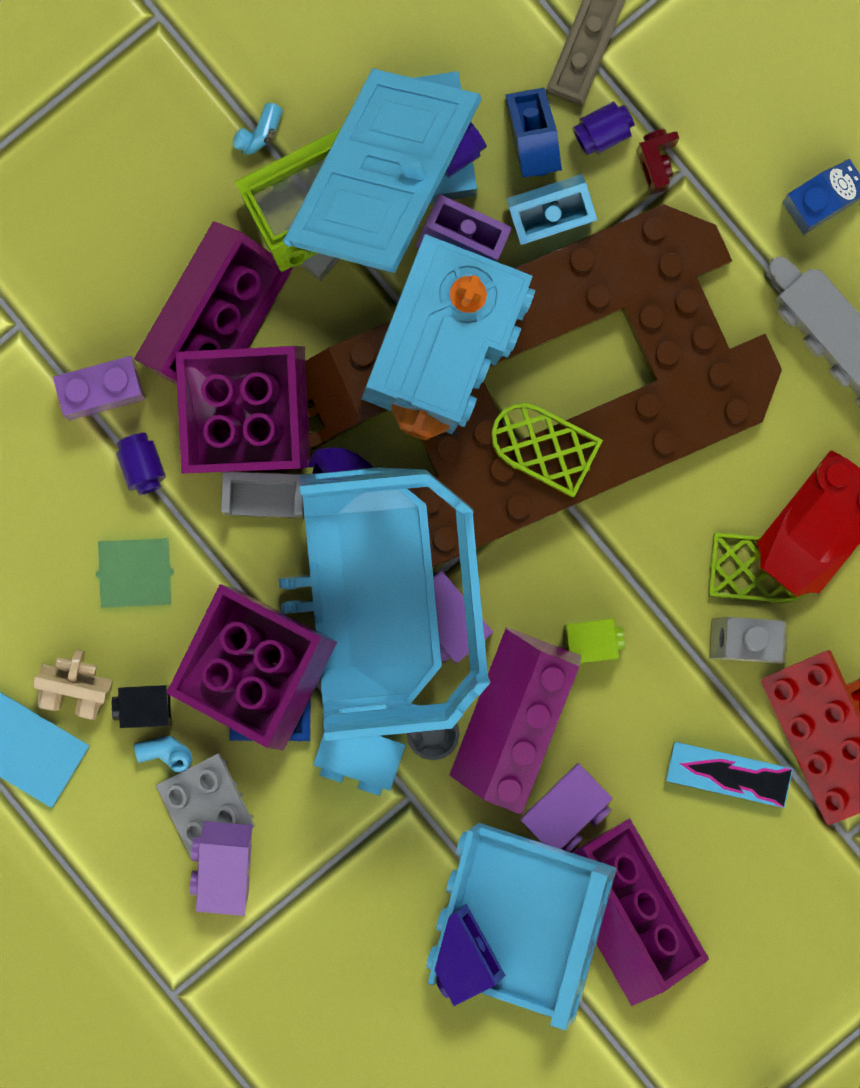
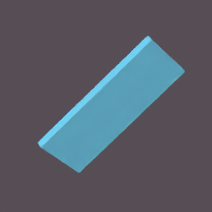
[0,692,90,808]

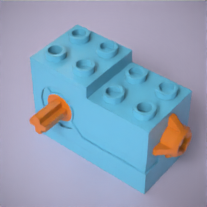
[361,234,536,440]

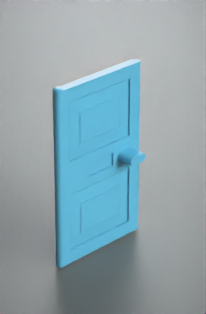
[283,68,482,273]

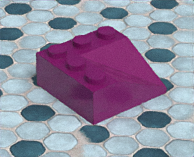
[175,346,310,474]
[166,584,337,751]

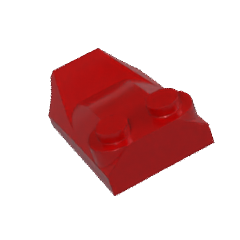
[755,450,860,597]

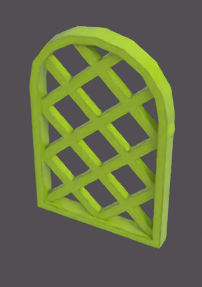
[491,403,603,498]
[709,532,805,604]

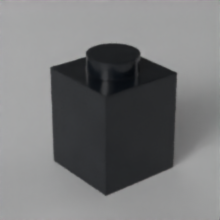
[111,685,172,728]

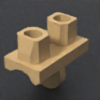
[33,649,113,720]

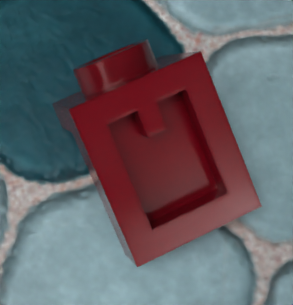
[636,129,680,196]

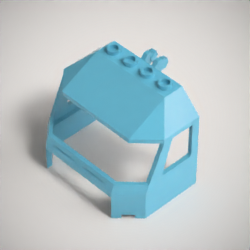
[278,467,491,741]

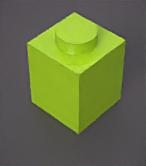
[564,618,625,664]

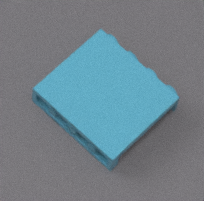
[426,823,617,1031]

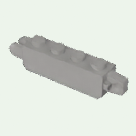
[765,256,860,408]

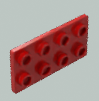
[761,650,860,825]

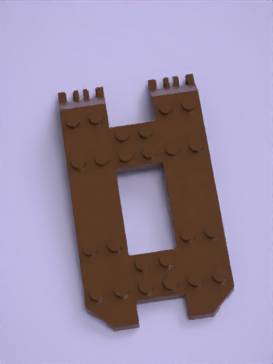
[306,204,782,568]

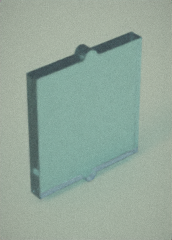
[96,538,174,608]

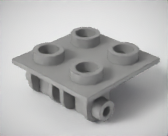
[156,753,255,858]

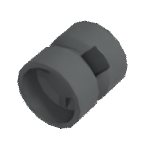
[407,723,460,760]

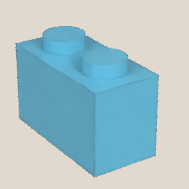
[506,174,598,245]
[313,734,406,796]

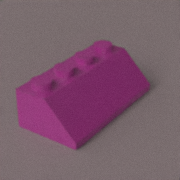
[134,221,293,385]
[449,627,582,815]
[570,818,709,1006]

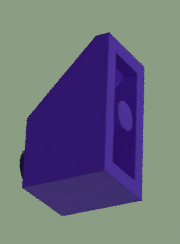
[434,904,506,1006]

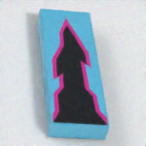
[665,742,793,808]

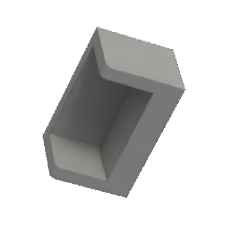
[221,472,304,518]

